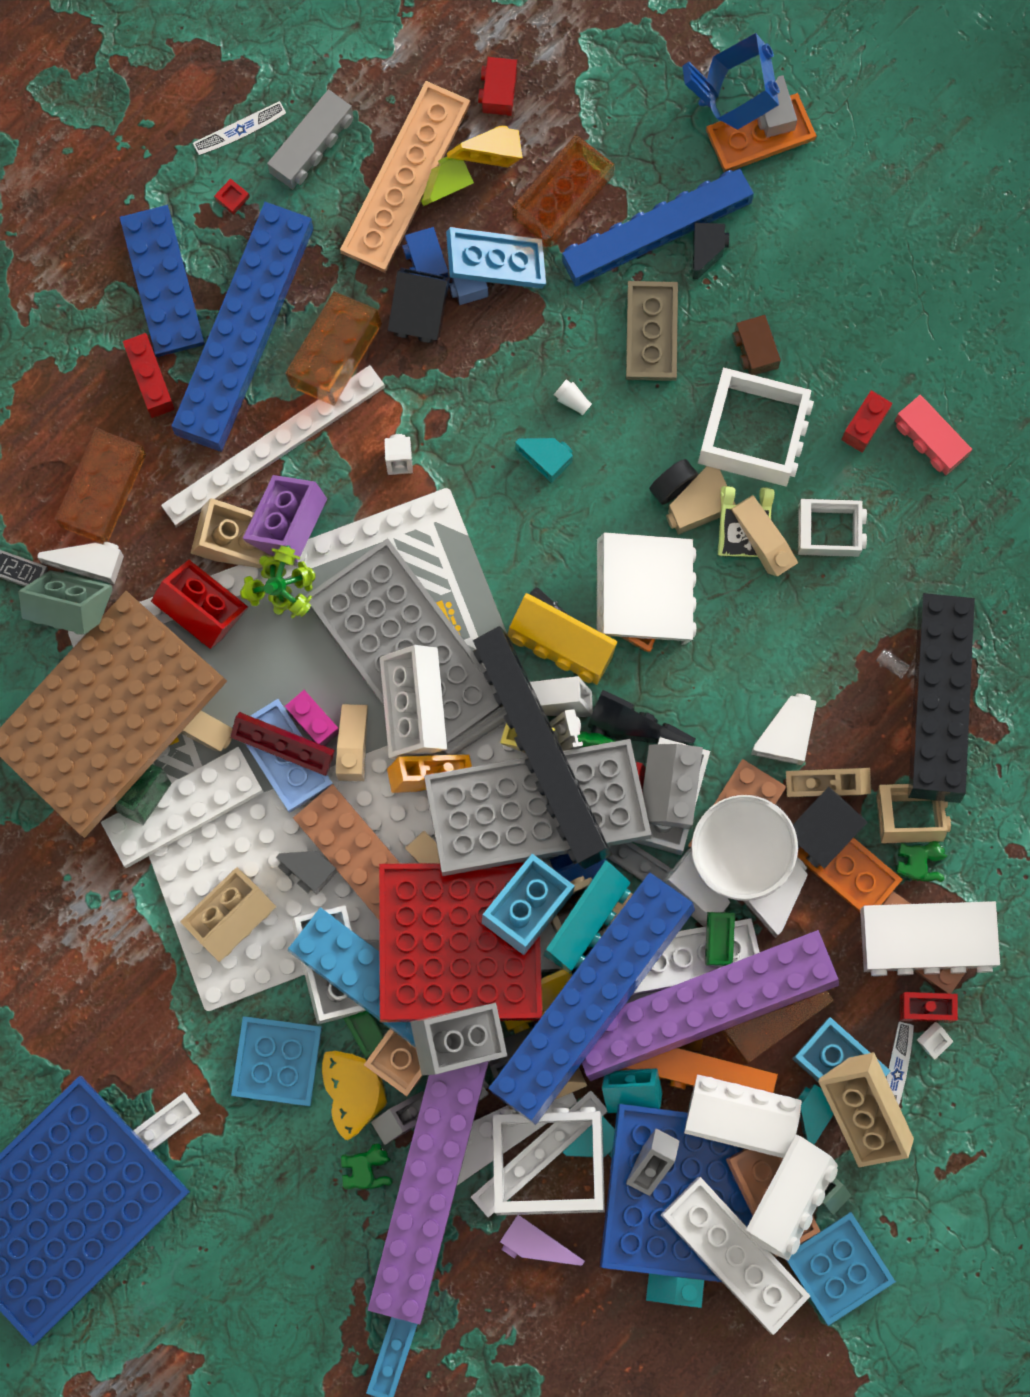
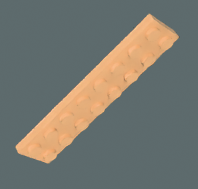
[340,81,470,273]

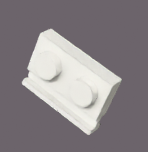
[550,709,583,751]

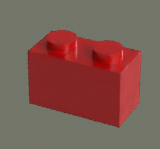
[478,57,517,116]
[841,390,893,453]
[900,992,958,1023]

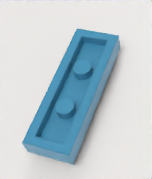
[366,1317,418,1397]

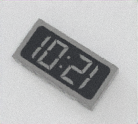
[0,550,48,587]

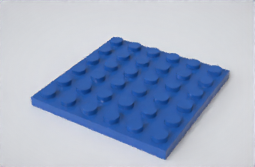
[600,1104,753,1282]

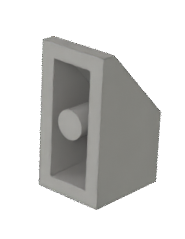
[757,75,797,138]
[371,1091,424,1145]
[626,1129,679,1196]

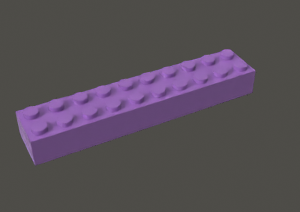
[582,930,839,1081]
[368,1061,489,1325]

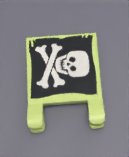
[718,486,774,557]

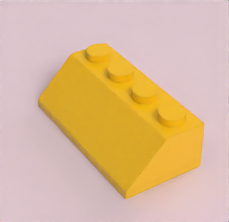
[508,593,618,685]

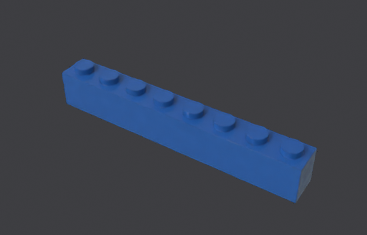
[562,169,754,287]

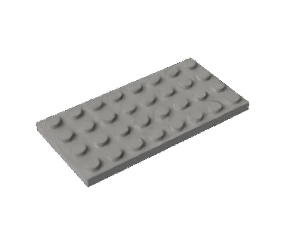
[305,538,500,756]
[424,739,651,876]

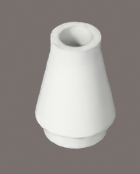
[554,379,592,415]

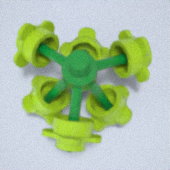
[240,545,315,619]

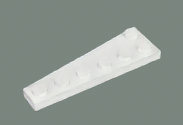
[457,1093,577,1185]

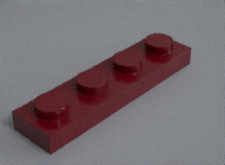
[230,712,335,776]

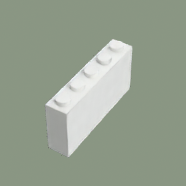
[860,901,1000,976]

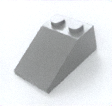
[410,1003,507,1075]

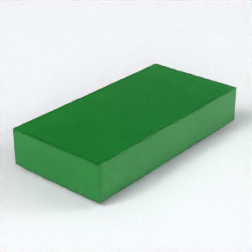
[705,912,735,966]
[343,1011,384,1059]

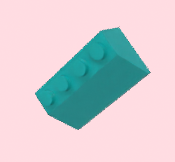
[544,861,631,974]

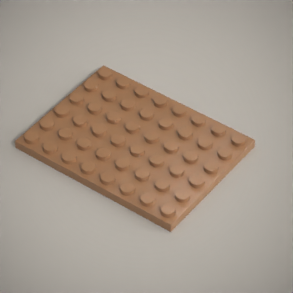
[0,591,227,838]

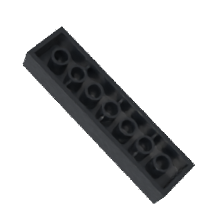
[908,593,975,803]

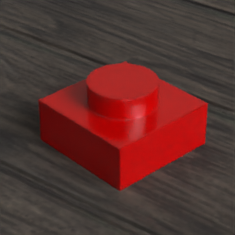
[214,178,250,215]

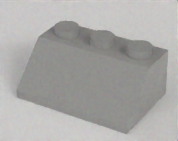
[642,744,703,830]

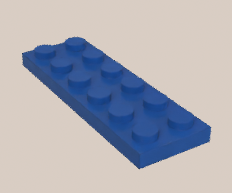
[120,205,205,357]

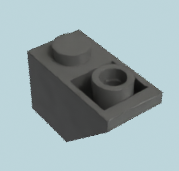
[276,851,338,895]

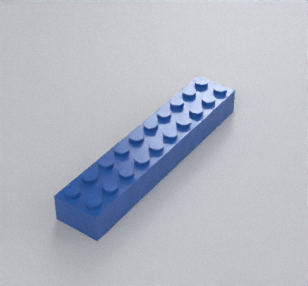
[171,202,313,452]
[489,872,695,1125]

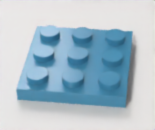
[231,1016,322,1107]
[785,1212,896,1326]

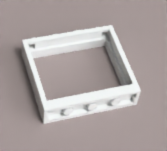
[698,368,814,487]
[493,1107,605,1215]

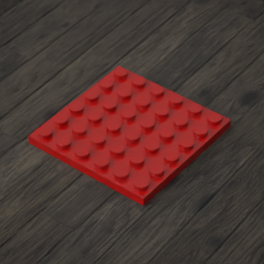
[379,862,542,1022]

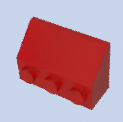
[151,560,248,649]

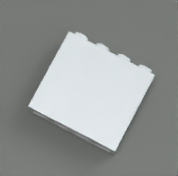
[597,533,696,645]

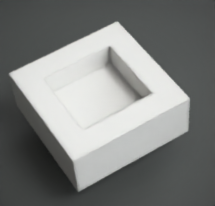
[917,1022,953,1060]

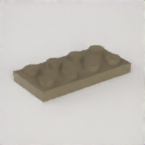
[626,281,678,381]

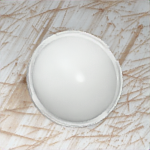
[692,795,798,901]

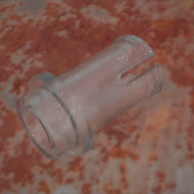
[876,648,910,679]

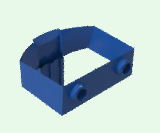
[682,33,780,130]

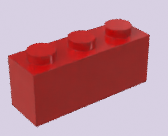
[122,333,175,418]

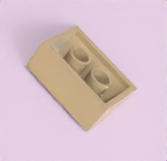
[180,867,276,962]

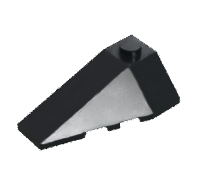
[588,690,696,746]

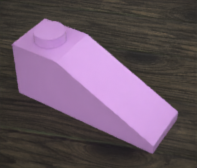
[500,1215,585,1266]

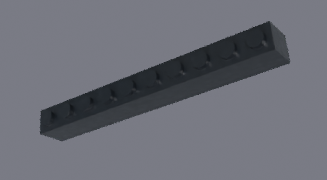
[473,626,613,869]

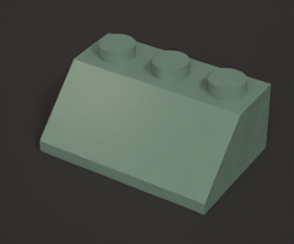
[18,570,112,635]

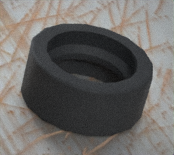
[649,459,698,505]

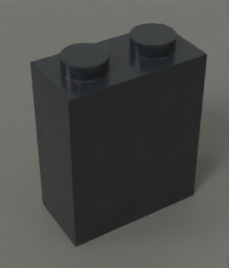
[388,268,450,343]
[793,787,868,869]

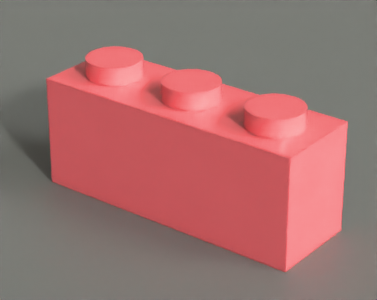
[895,395,972,475]

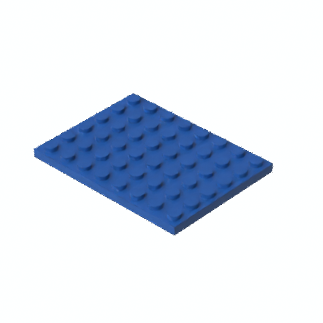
[0,1076,190,1346]

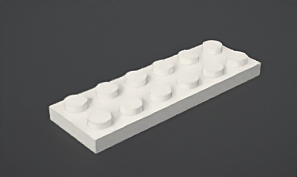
[101,747,264,868]
[632,919,760,995]
[661,1177,810,1335]

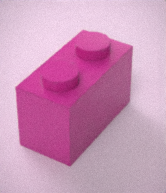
[284,690,339,746]

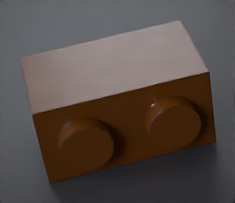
[732,315,781,376]

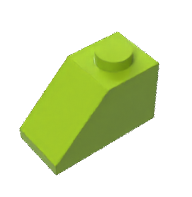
[421,157,474,206]

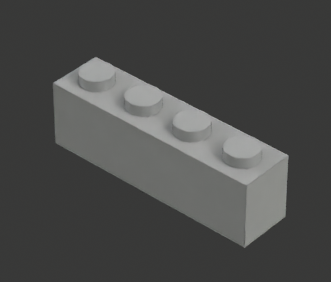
[267,89,353,190]

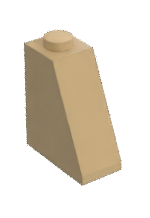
[666,466,736,535]
[180,711,233,752]

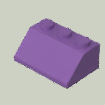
[243,475,327,562]

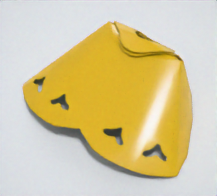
[322,1051,387,1140]

